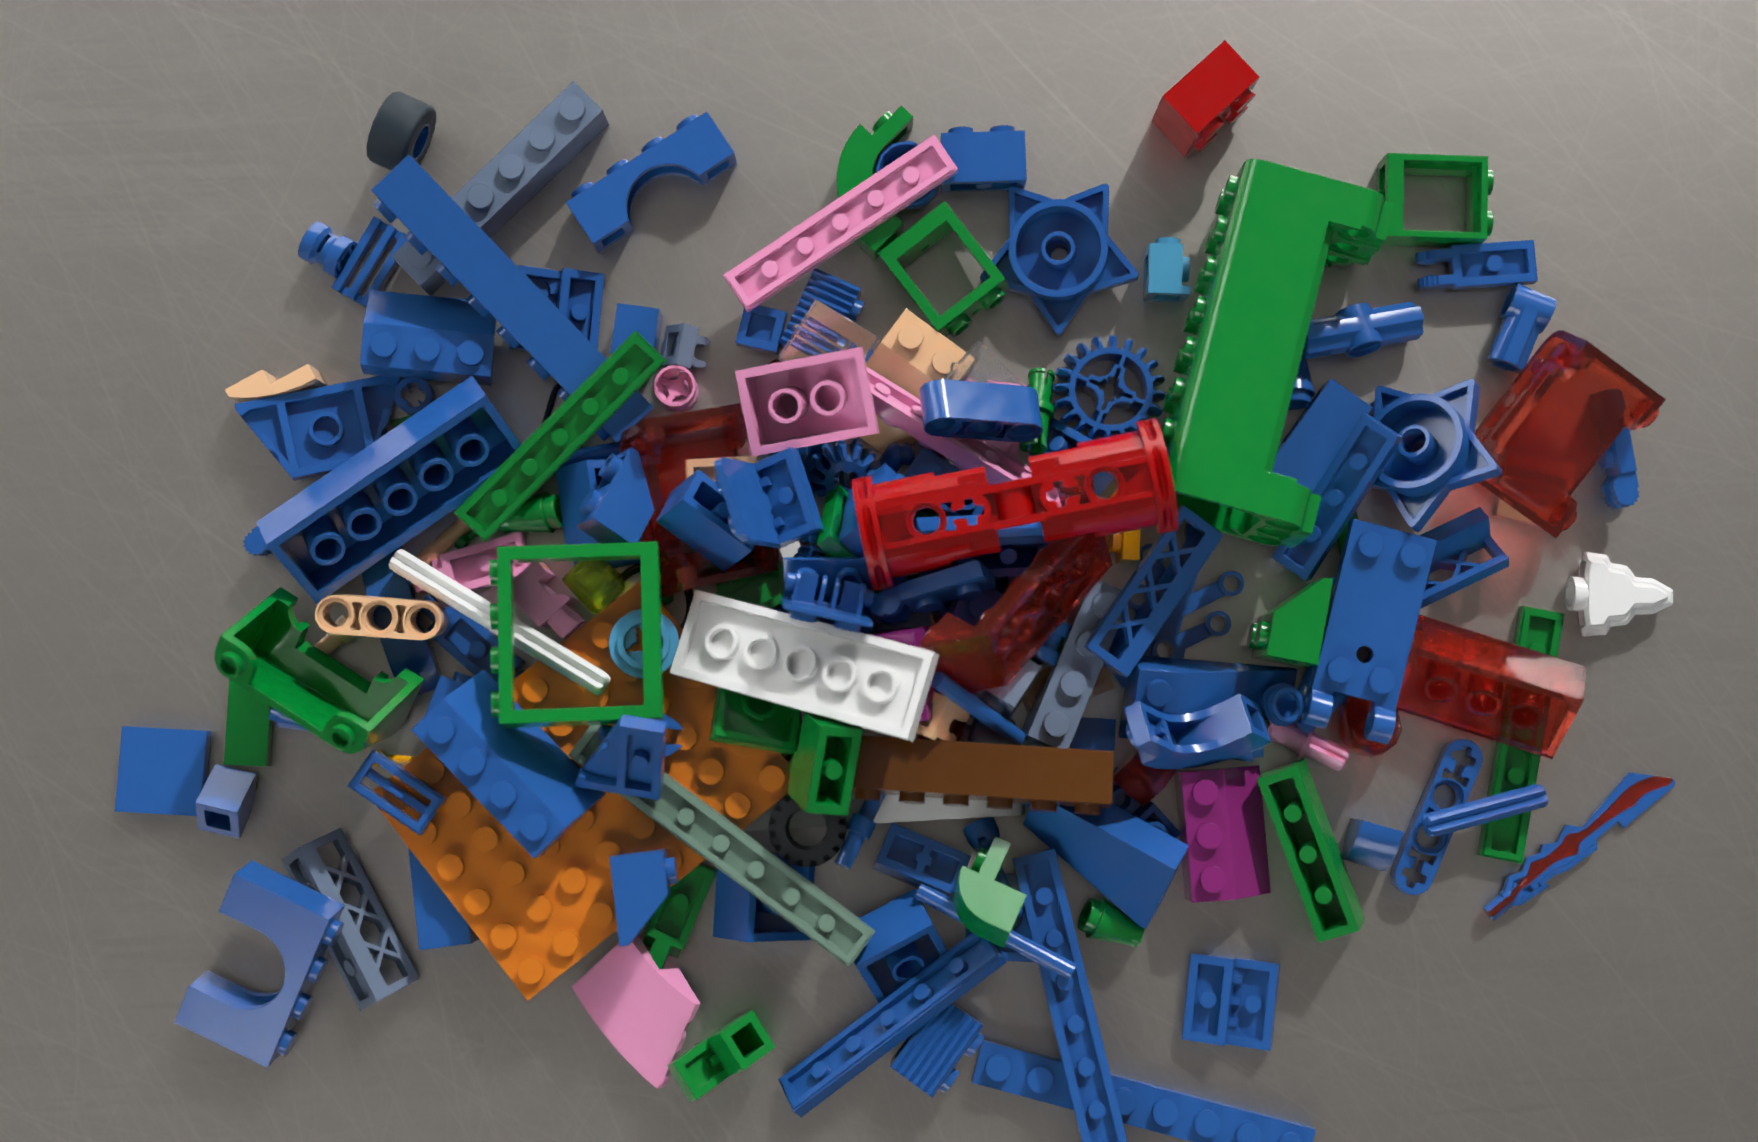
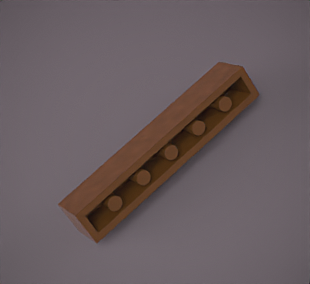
[852,735,1114,815]

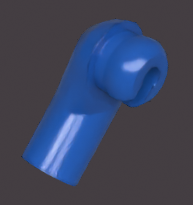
[878,441,914,473]

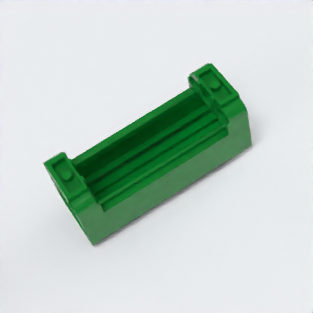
[1160,159,1395,548]

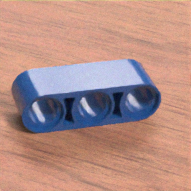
[919,379,1043,442]

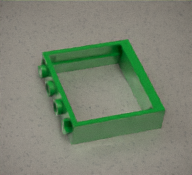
[489,542,664,729]

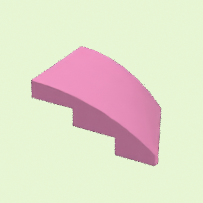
[572,935,700,1089]

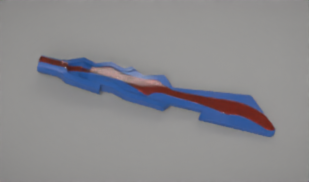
[1483,772,1675,921]

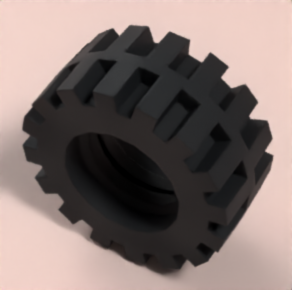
[768,794,847,867]

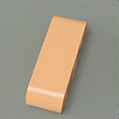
[315,594,449,640]

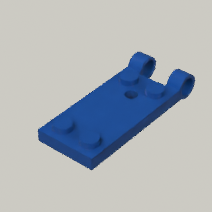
[1301,519,1437,745]

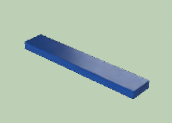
[778,933,1007,1117]

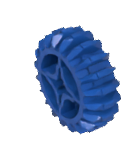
[1052,335,1166,440]

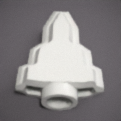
[1565,552,1673,637]

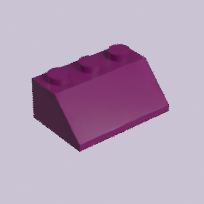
[1174,765,1271,903]

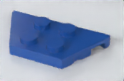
[235,376,401,481]

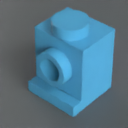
[1143,237,1191,303]

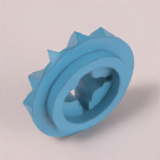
[609,609,679,679]

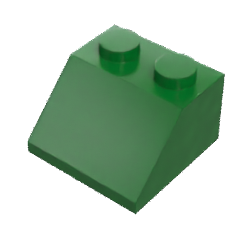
[1247,578,1333,668]

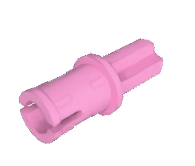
[1266,722,1350,771]

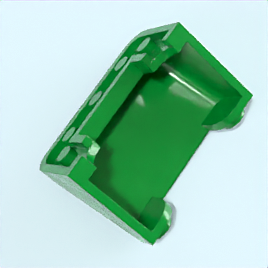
[214,587,424,754]

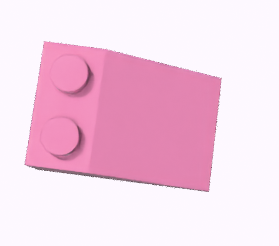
[735,346,879,457]

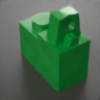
[787,712,863,815]

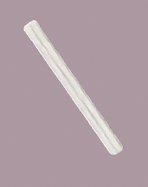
[389,549,611,695]

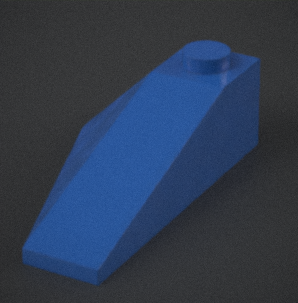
[1118,656,1297,739]

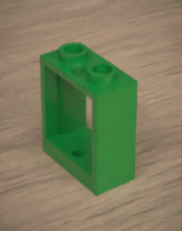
[1377,153,1494,248]
[878,201,1010,337]

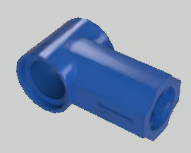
[1486,283,1557,374]

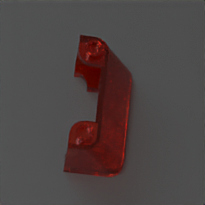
[1475,330,1666,538]
[620,403,779,598]

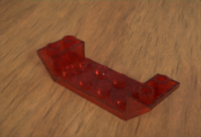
[919,476,1113,696]

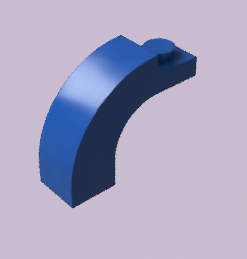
[1124,694,1271,769]

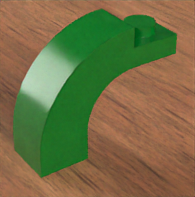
[837,106,913,261]

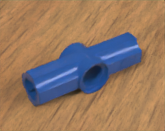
[1302,301,1424,360]

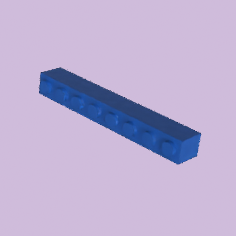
[371,154,654,443]

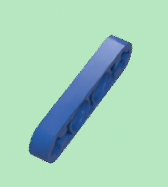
[1390,739,1483,895]

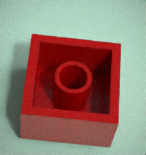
[1151,40,1260,157]

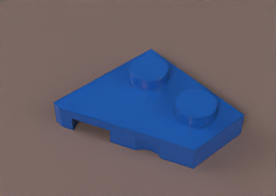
[575,715,667,800]

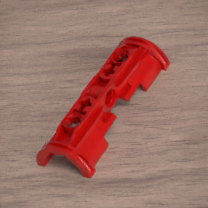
[852,418,1179,591]

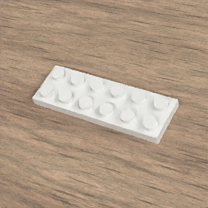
[669,590,939,742]

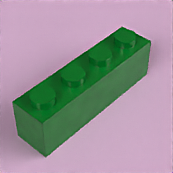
[1257,758,1365,943]

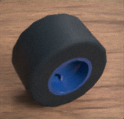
[366,91,436,171]

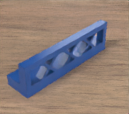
[1083,505,1224,677]
[1330,507,1509,609]

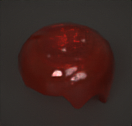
[1336,696,1402,758]

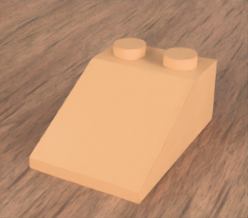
[859,308,974,455]

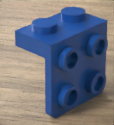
[714,447,824,549]

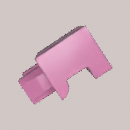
[513,562,587,639]

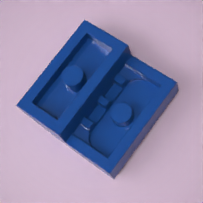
[509,265,605,352]
[1182,953,1280,1051]

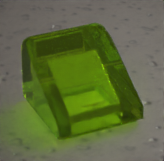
[562,560,625,615]

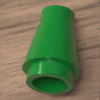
[501,491,563,533]
[1078,898,1145,948]

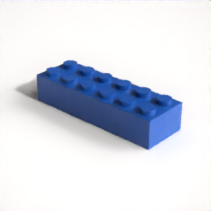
[257,376,521,604]

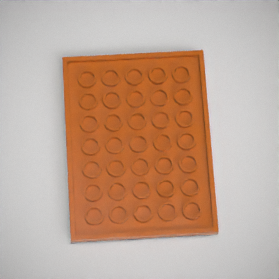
[373,580,790,1001]

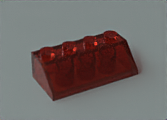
[1396,614,1586,759]

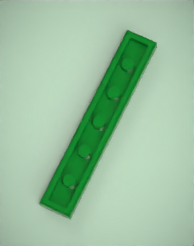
[454,330,666,542]
[1477,606,1565,864]

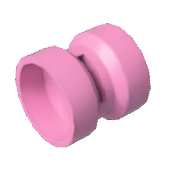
[654,365,699,413]

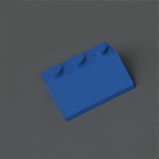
[360,290,497,386]

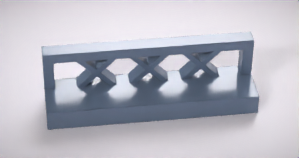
[281,828,419,1011]

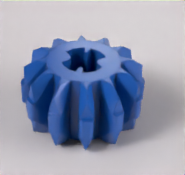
[809,437,881,497]

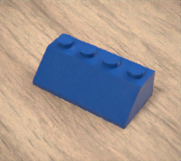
[411,669,605,858]

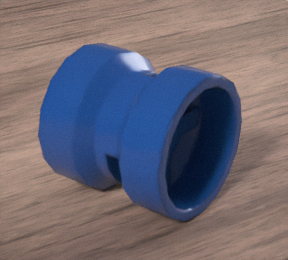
[298,221,357,278]

